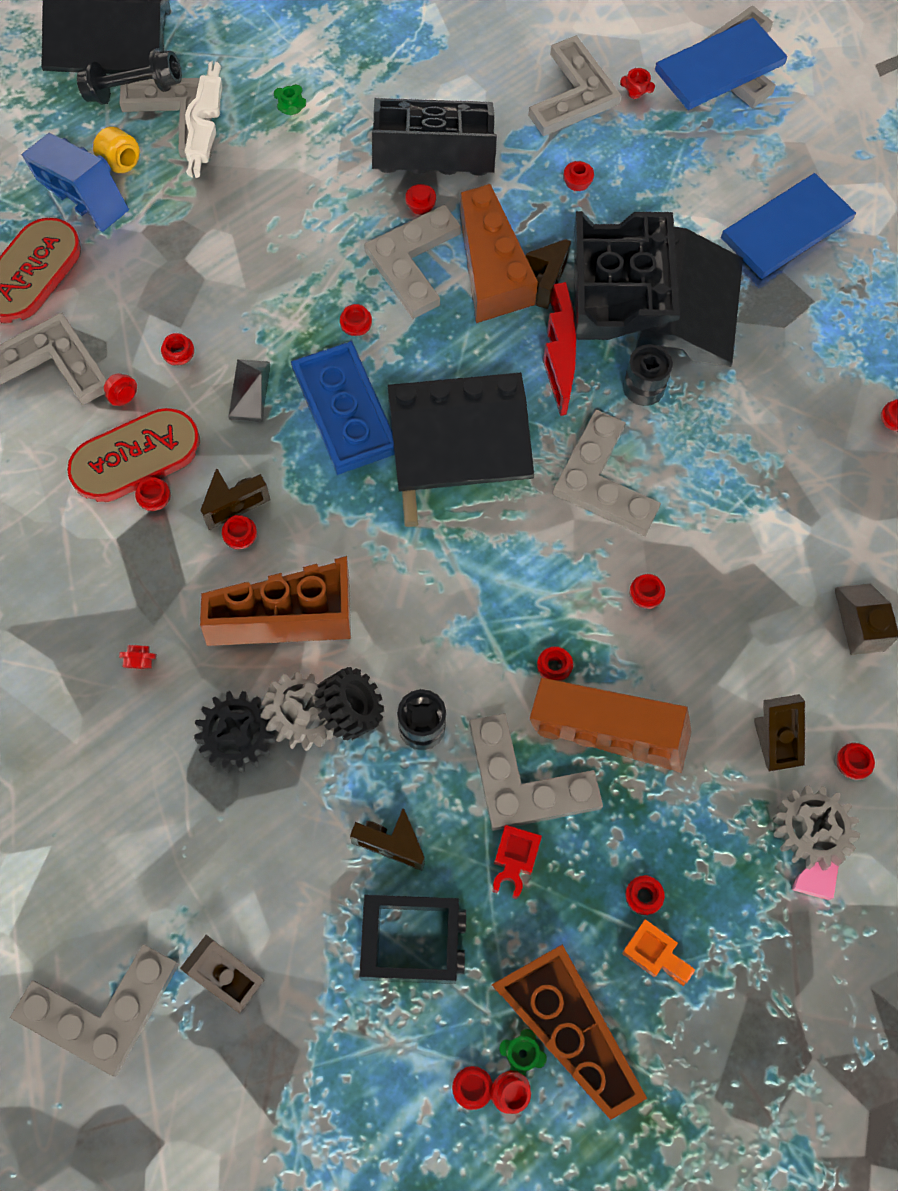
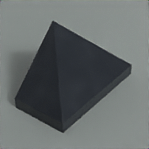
[228,359,270,422]

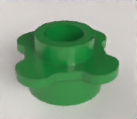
[273,84,306,115]
[499,1029,547,1076]

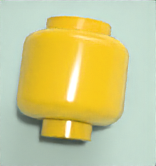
[93,127,140,173]

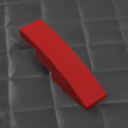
[543,282,576,416]

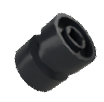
[623,344,673,406]
[397,689,446,750]

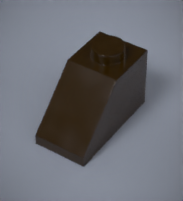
[835,584,898,655]

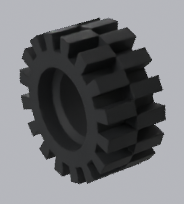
[314,667,384,741]

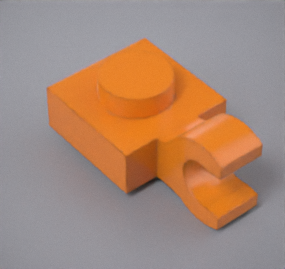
[622,919,695,986]

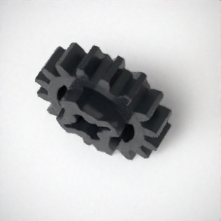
[194,691,276,773]

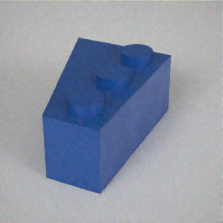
[21,133,129,232]

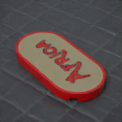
[0,218,81,323]
[67,408,200,502]

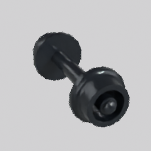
[77,48,182,105]

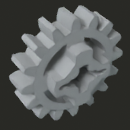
[261,672,334,751]
[773,785,860,871]

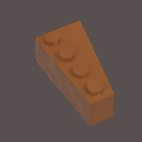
[460,184,538,323]
[200,556,351,646]
[530,678,691,773]
[492,944,647,1120]

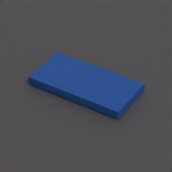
[655,18,788,110]
[721,173,856,279]
[291,341,394,475]

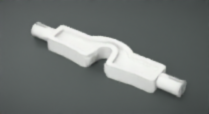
[185,61,223,178]

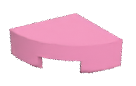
[792,862,839,900]

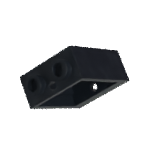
[359,895,466,984]

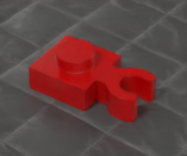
[492,825,542,899]

